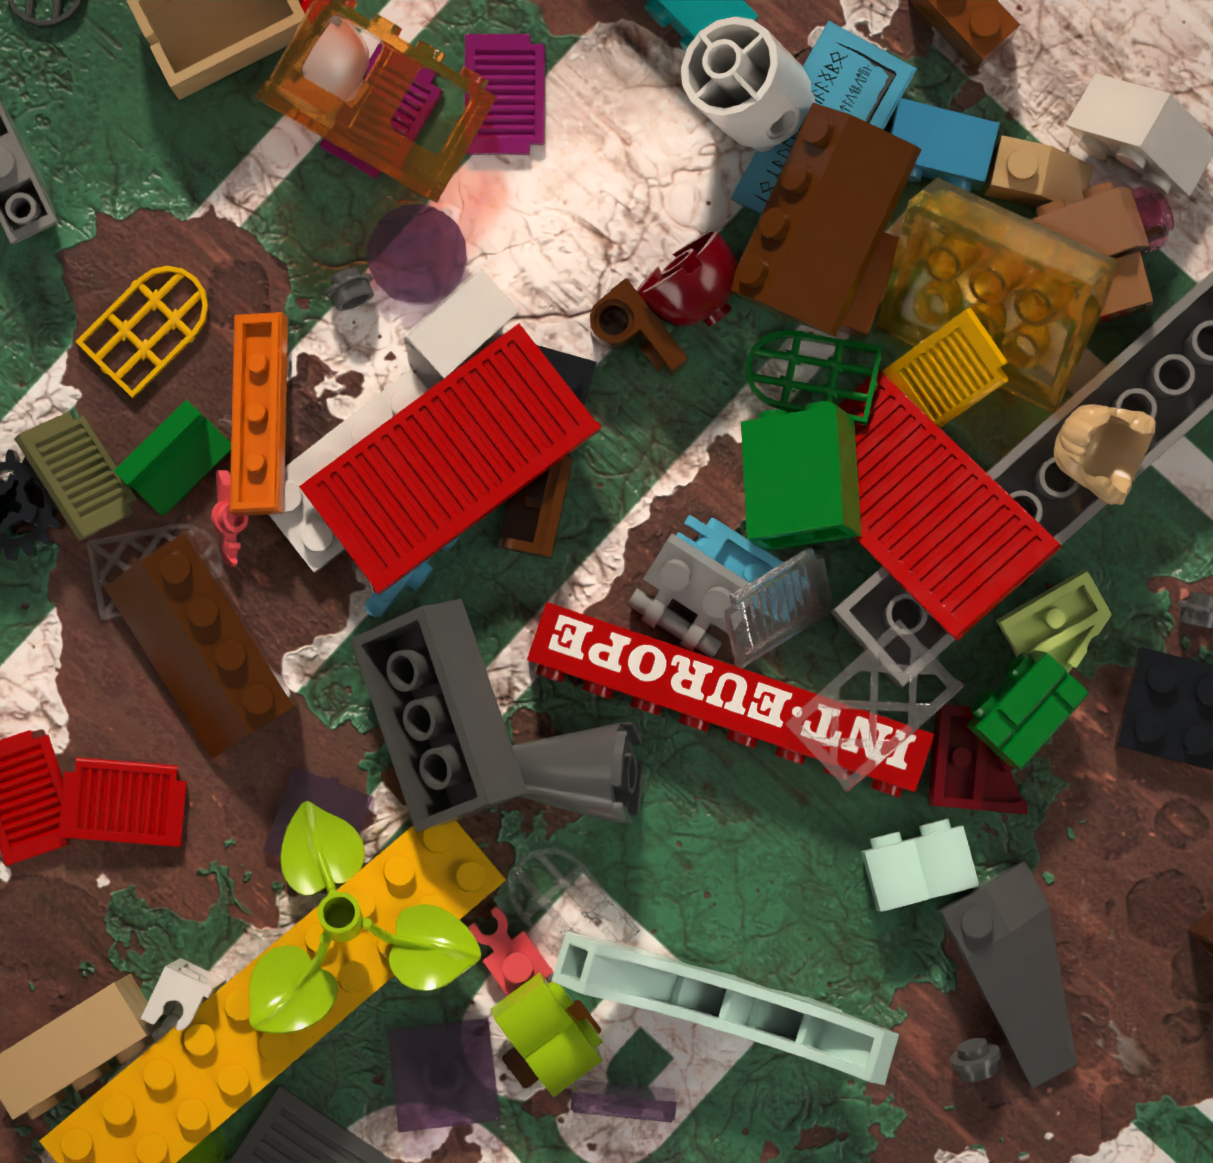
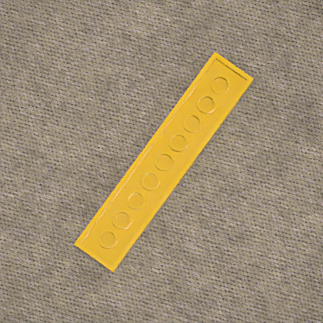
[39,821,506,1163]

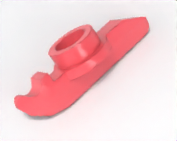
[211,470,248,567]

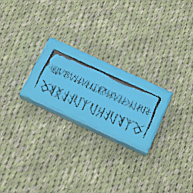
[731,20,917,216]

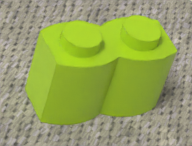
[490,972,603,1097]

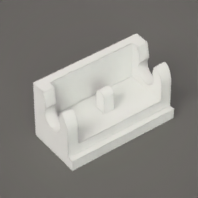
[403,268,520,378]
[140,958,226,1031]

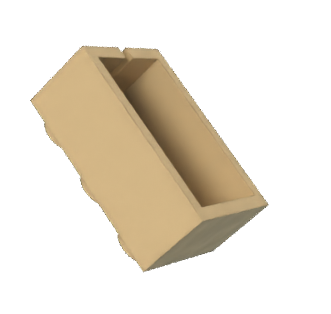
[126,0,313,100]
[0,974,162,1120]

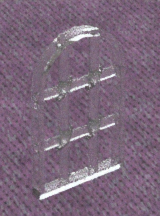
[509,847,640,959]

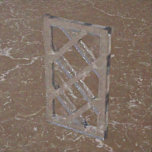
[786,619,963,792]

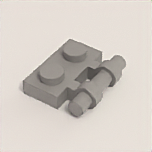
[627,533,758,658]

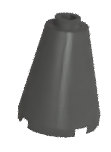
[512,722,643,825]

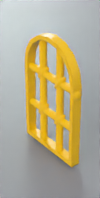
[75,266,209,399]

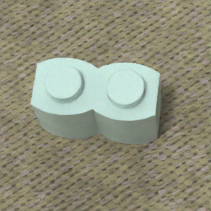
[861,818,979,912]

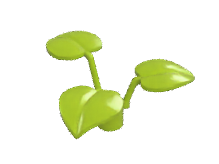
[249,801,481,1034]

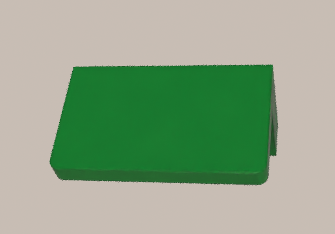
[113,399,231,516]

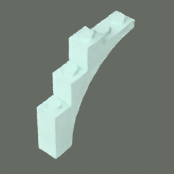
[551,931,899,1085]

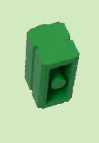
[967,650,1089,770]

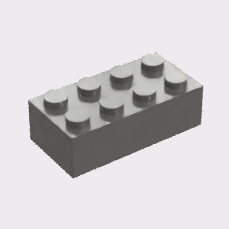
[351,599,528,833]

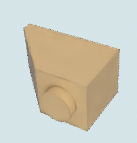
[984,136,1093,207]

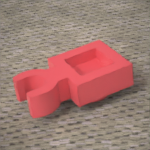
[469,906,554,996]

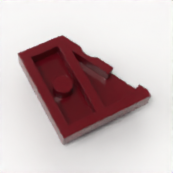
[927,704,1028,815]

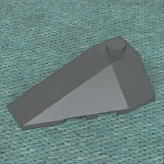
[935,860,1077,1088]

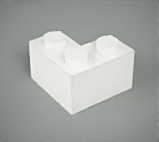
[1066,73,1213,196]

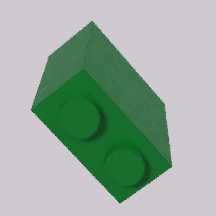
[741,401,862,551]

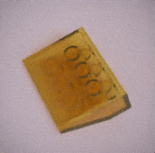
[876,178,1119,413]

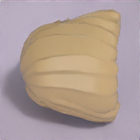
[1054,404,1156,505]

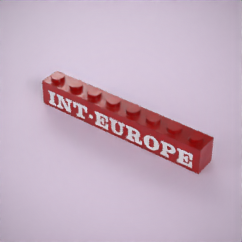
[527,602,935,798]

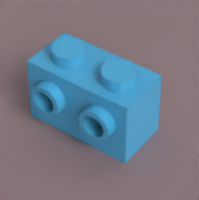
[890,98,1000,195]

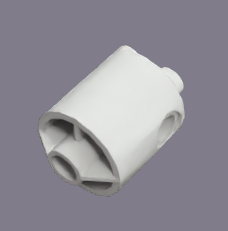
[681,17,815,152]

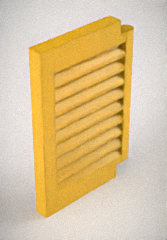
[883,307,1008,428]

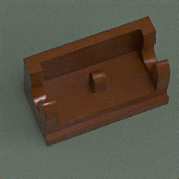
[497,456,573,560]

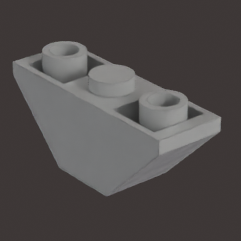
[0,99,58,245]

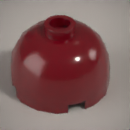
[637,231,738,327]

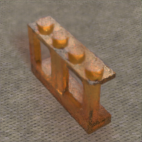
[254,0,497,203]

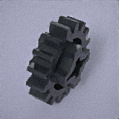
[0,450,66,561]

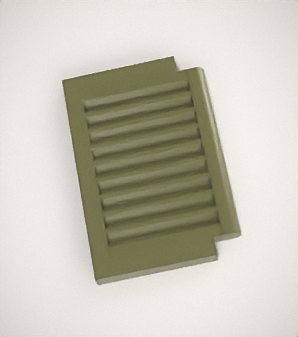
[14,411,138,541]

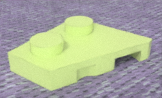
[996,569,1112,674]

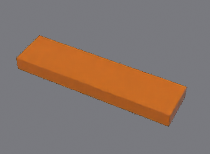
[230,312,288,516]

